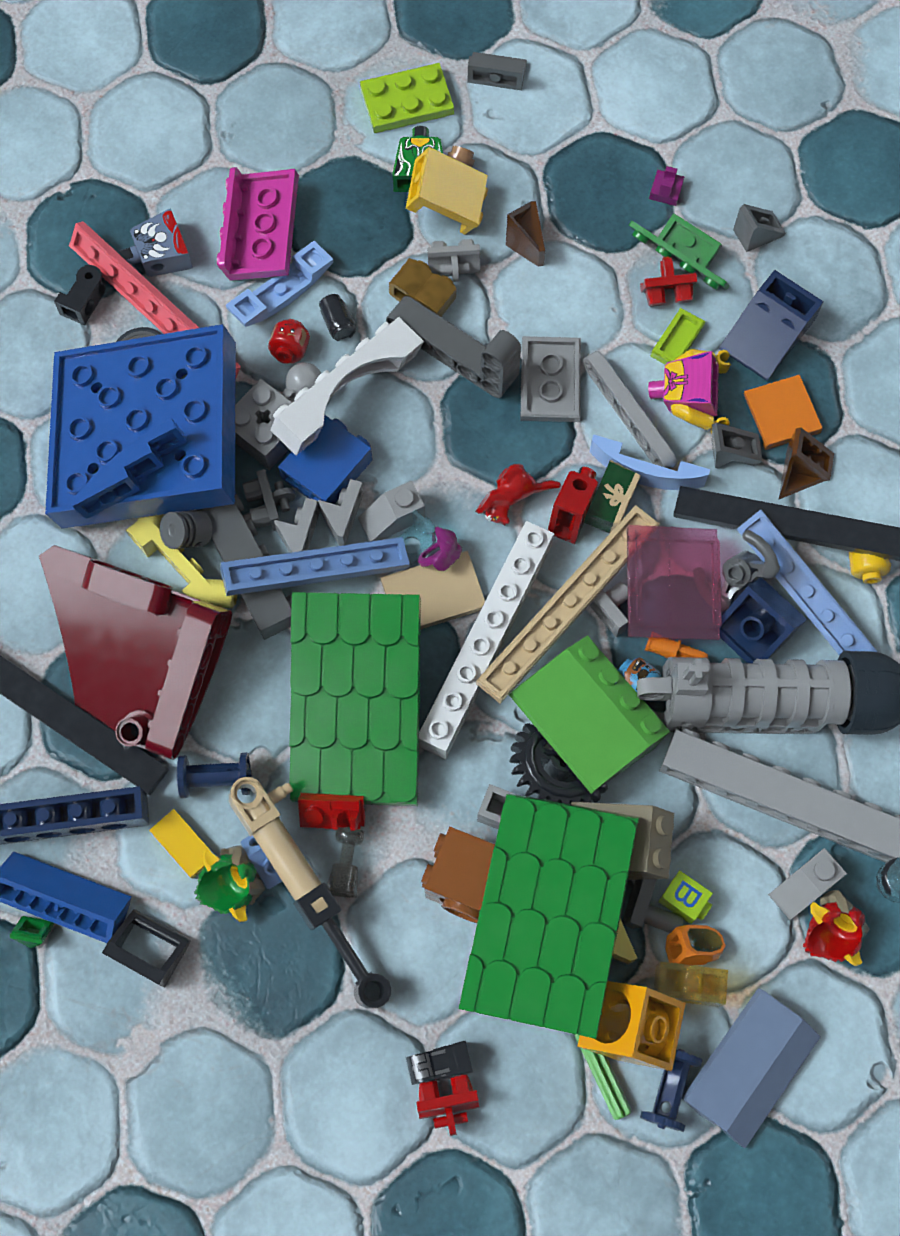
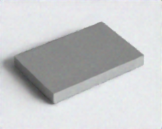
[520,336,581,422]

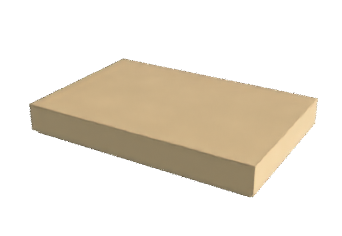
[380,550,485,629]

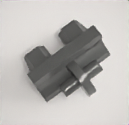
[242,469,296,531]

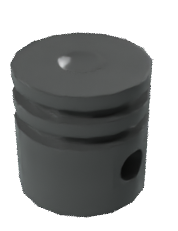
[160,510,212,549]

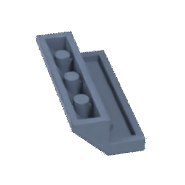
[682,988,820,1149]

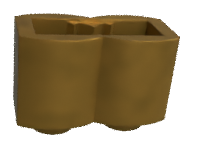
[389,258,457,317]

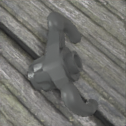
[693,530,780,612]

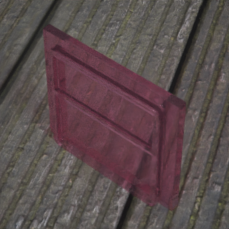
[627,525,722,640]

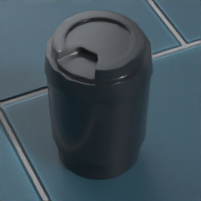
[319,294,356,341]

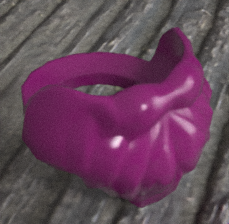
[418,526,462,571]

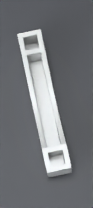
[270,317,424,455]

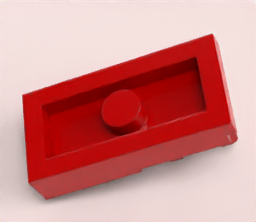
[298,793,366,831]

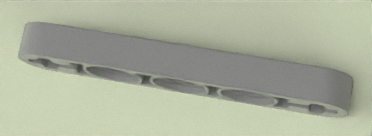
[583,351,677,469]

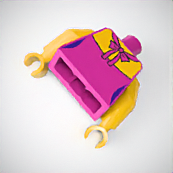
[648,349,731,434]

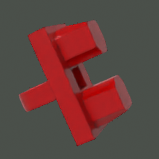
[640,257,697,307]

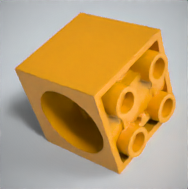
[577,981,686,1071]

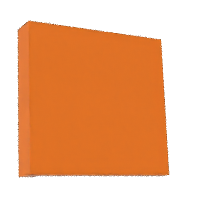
[743,374,823,450]

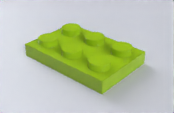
[360,63,454,133]

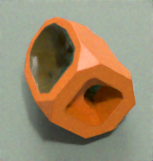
[665,925,726,967]

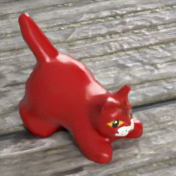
[475,464,561,526]

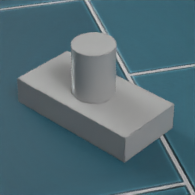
[589,581,632,637]

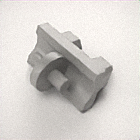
[427,239,480,282]

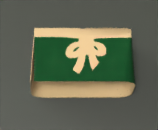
[584,460,641,533]

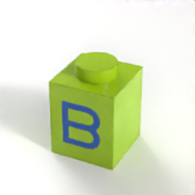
[658,870,713,924]

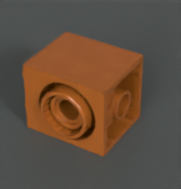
[421,826,495,923]

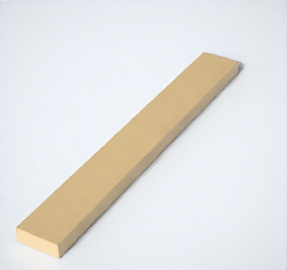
[476,505,660,704]

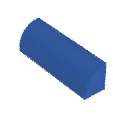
[0,851,132,943]

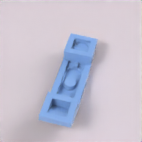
[226,241,333,327]
[590,435,710,490]

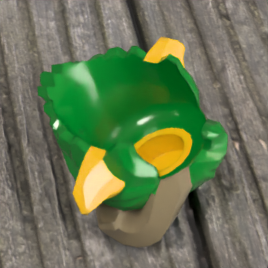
[194,845,265,922]

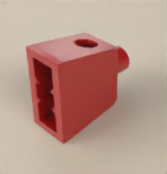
[548,467,598,544]

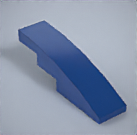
[70,418,187,519]

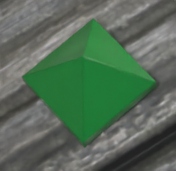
[10,916,54,948]

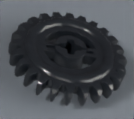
[509,723,608,805]

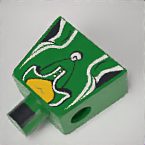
[393,126,443,192]

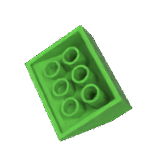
[509,635,670,794]

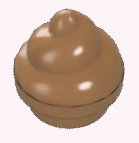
[447,146,475,167]

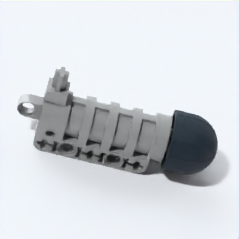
[637,651,900,735]

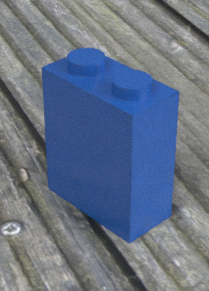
[278,414,373,504]

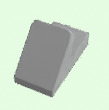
[318,479,364,546]
[274,498,320,553]

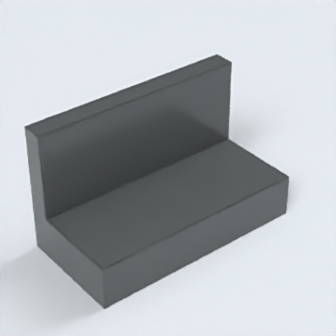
[467,52,527,91]

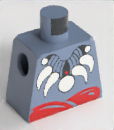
[119,208,193,277]

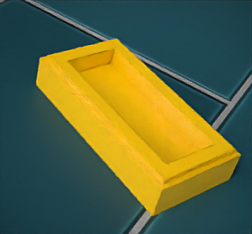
[149,809,209,879]

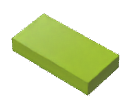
[650,307,706,365]

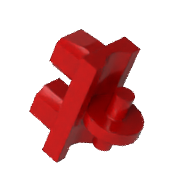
[416,1074,479,1136]

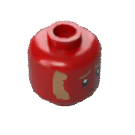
[268,319,310,364]

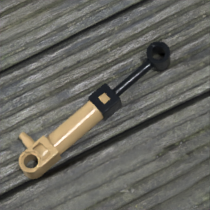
[229,777,391,1009]

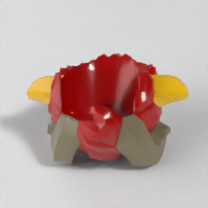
[803,890,869,966]

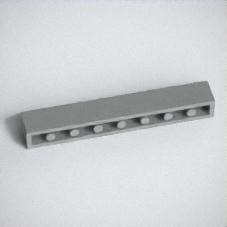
[659,729,900,868]

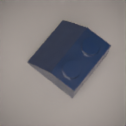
[711,577,807,663]

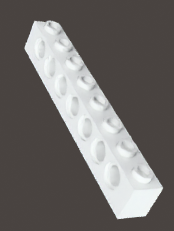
[419,521,554,760]

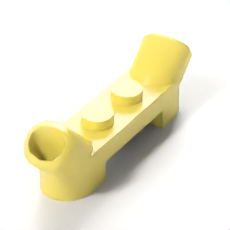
[126,514,237,609]

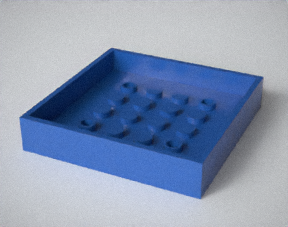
[45,324,236,529]

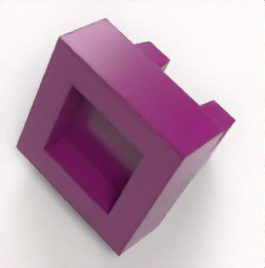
[649,166,685,206]

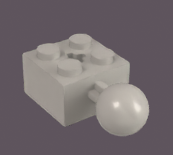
[235,362,321,470]

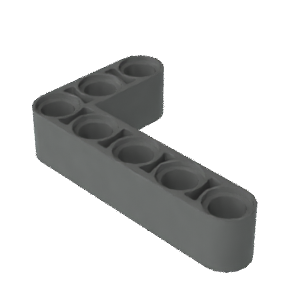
[386,296,521,398]

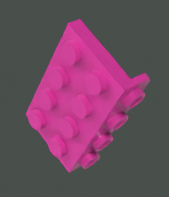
[217,167,299,281]

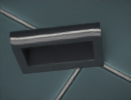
[102,909,191,988]

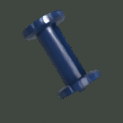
[177,752,252,798]
[640,1049,703,1132]

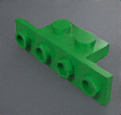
[629,213,730,290]

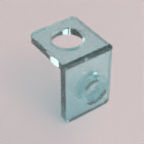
[397,509,436,565]

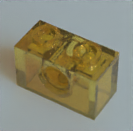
[654,962,728,1007]

